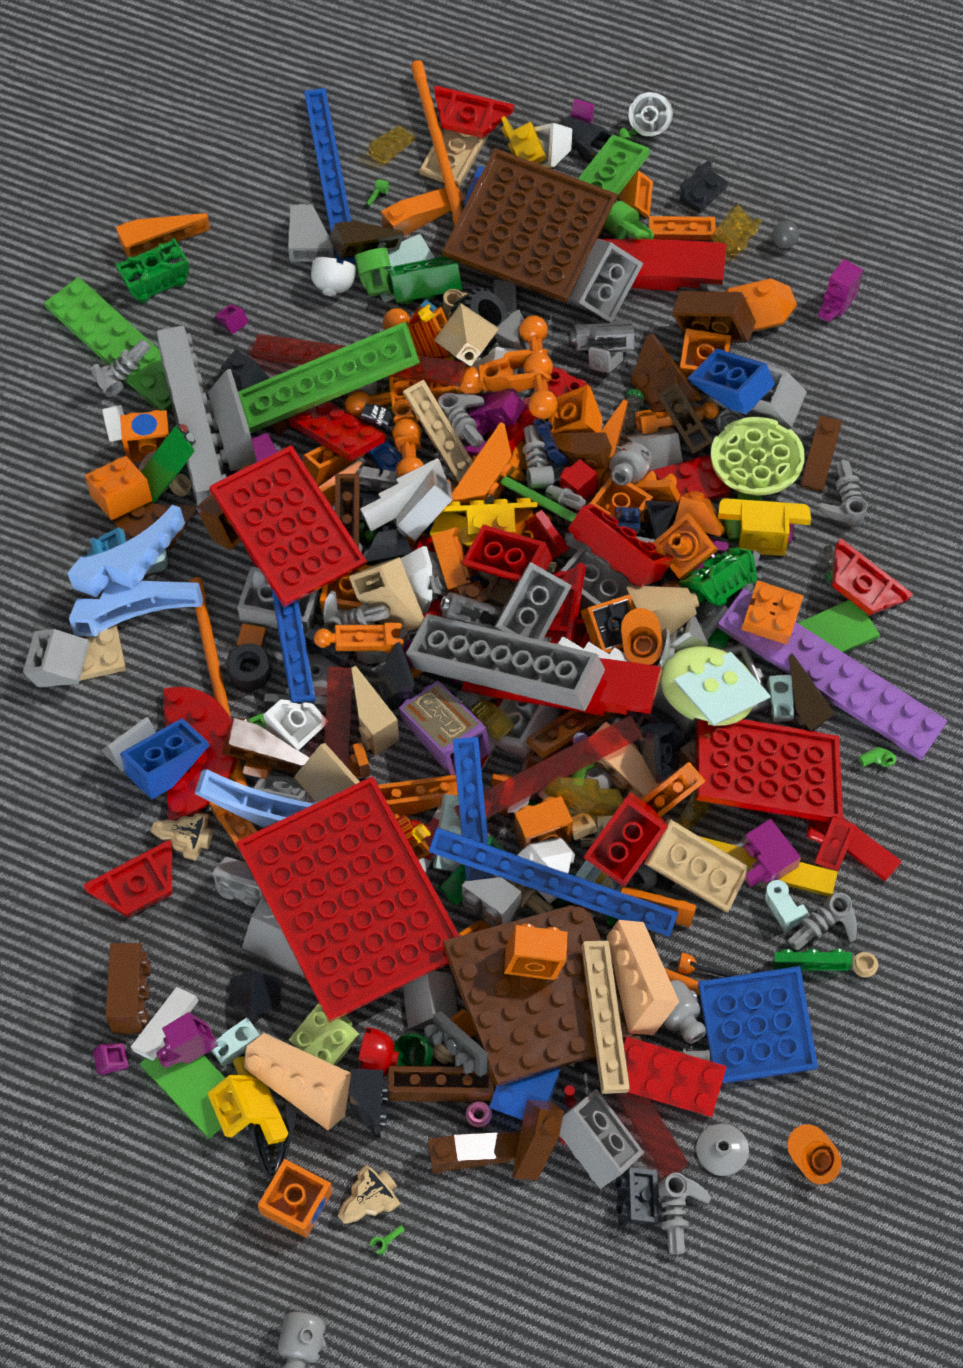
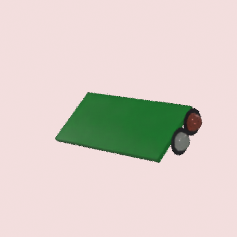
[141,424,196,504]

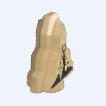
[151,813,213,861]
[338,1164,401,1224]

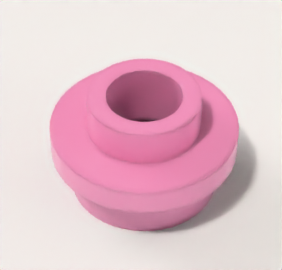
[466,1101,492,1128]

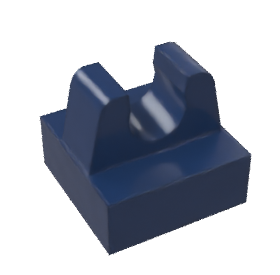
[615,507,640,534]

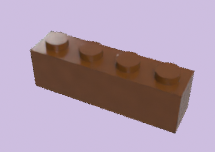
[388,1066,494,1103]

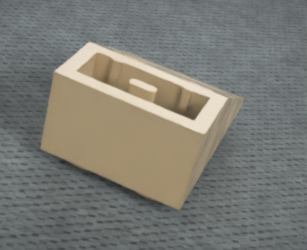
[349,557,424,631]

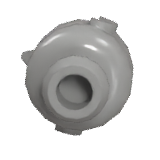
[609,442,652,486]
[663,980,706,1044]
[278,1312,326,1368]

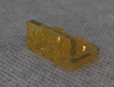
[711,205,762,255]

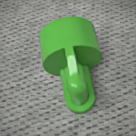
[603,201,654,239]
[354,248,394,297]

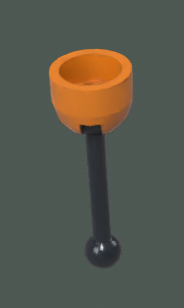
[676,952,738,977]

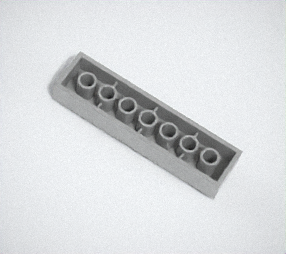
[157,325,226,506]
[406,614,605,711]

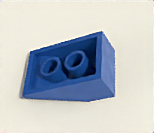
[688,349,775,414]
[120,718,209,799]
[489,1067,562,1120]

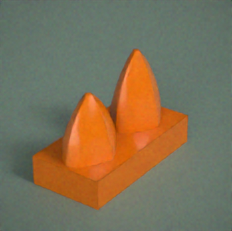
[499,440,527,482]
[633,471,680,503]

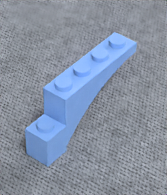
[67,505,185,597]
[69,581,203,637]
[195,769,316,828]

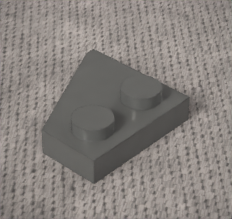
[695,598,729,640]

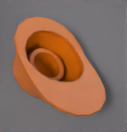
[621,608,663,665]
[787,1124,841,1185]

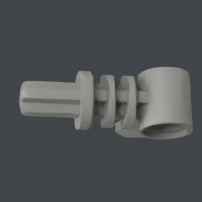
[92,339,150,397]
[438,393,484,448]
[522,425,554,490]
[819,460,867,526]
[323,591,390,633]
[788,893,857,951]
[658,1173,711,1255]

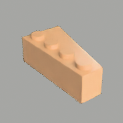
[582,722,659,798]
[606,920,679,1035]
[244,1033,351,1130]

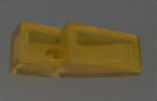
[544,777,623,816]

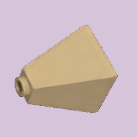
[434,304,498,366]
[626,586,699,635]

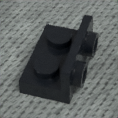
[680,161,728,213]
[305,625,356,669]
[615,1167,659,1226]

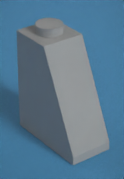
[288,204,334,261]
[396,469,452,540]

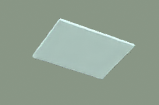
[373,234,435,303]
[673,652,771,726]

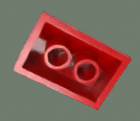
[462,524,552,582]
[583,792,668,887]

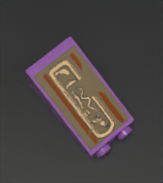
[399,681,492,775]

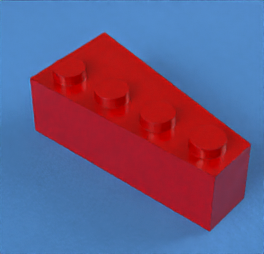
[568,504,675,588]

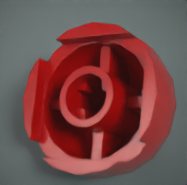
[357,1027,399,1078]

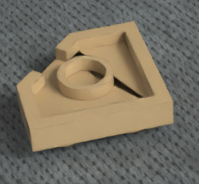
[79,625,126,681]

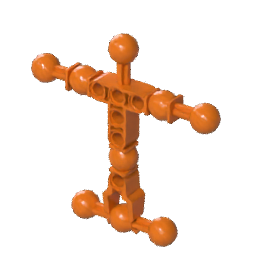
[344,308,558,478]

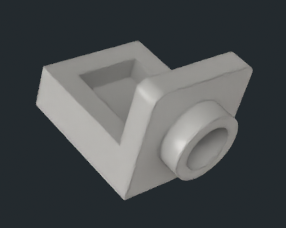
[588,347,623,373]

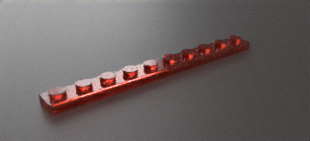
[251,334,467,387]

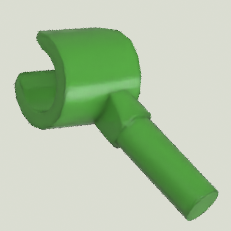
[618,126,644,141]
[366,179,389,207]
[370,1225,405,1255]

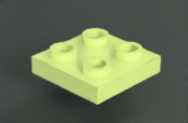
[289,1003,360,1066]

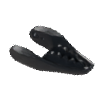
[560,117,614,164]
[248,1100,296,1178]

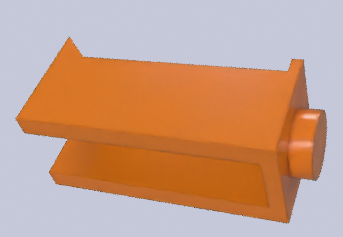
[431,527,472,594]

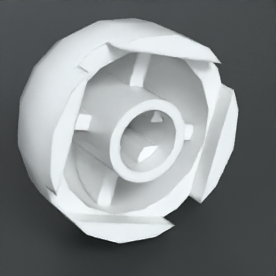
[628,92,673,136]
[311,257,357,296]

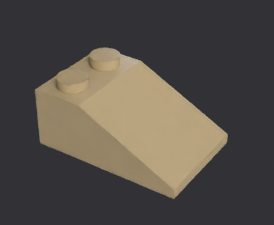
[351,666,399,756]

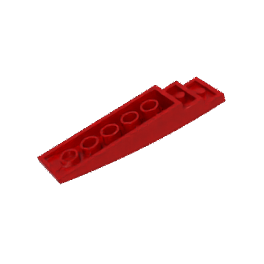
[601,239,726,292]
[462,658,662,716]

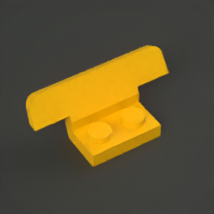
[718,499,811,556]
[207,1057,288,1145]

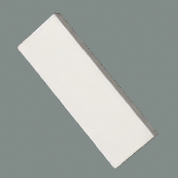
[131,987,199,1061]

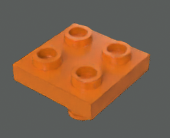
[653,513,718,580]

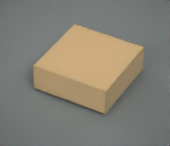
[571,811,598,840]

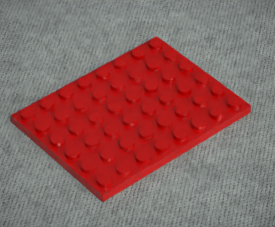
[236,776,459,1023]

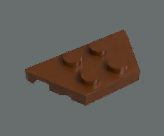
[630,333,701,413]
[113,503,197,550]

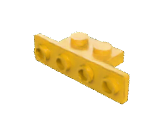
[501,116,547,164]
[441,498,537,535]

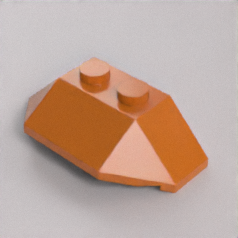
[724,278,797,332]
[451,422,512,505]

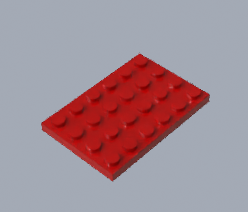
[209,445,367,607]
[696,718,843,822]

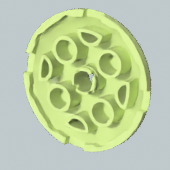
[711,417,804,496]
[660,646,753,726]

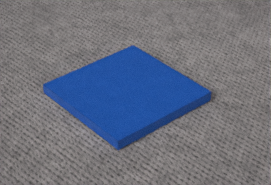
[698,966,818,1084]

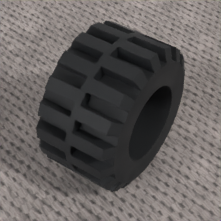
[450,287,510,351]

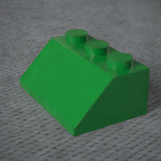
[389,256,462,304]

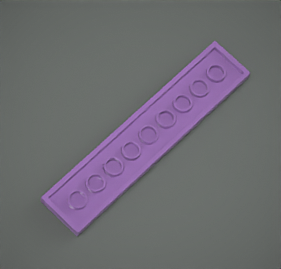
[717,589,948,761]

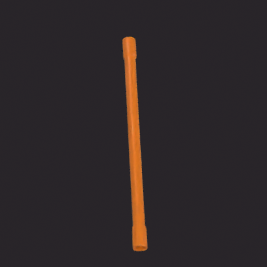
[411,60,463,225]
[188,577,247,786]

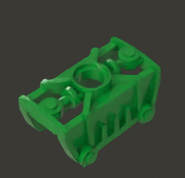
[115,238,189,303]
[679,547,757,606]

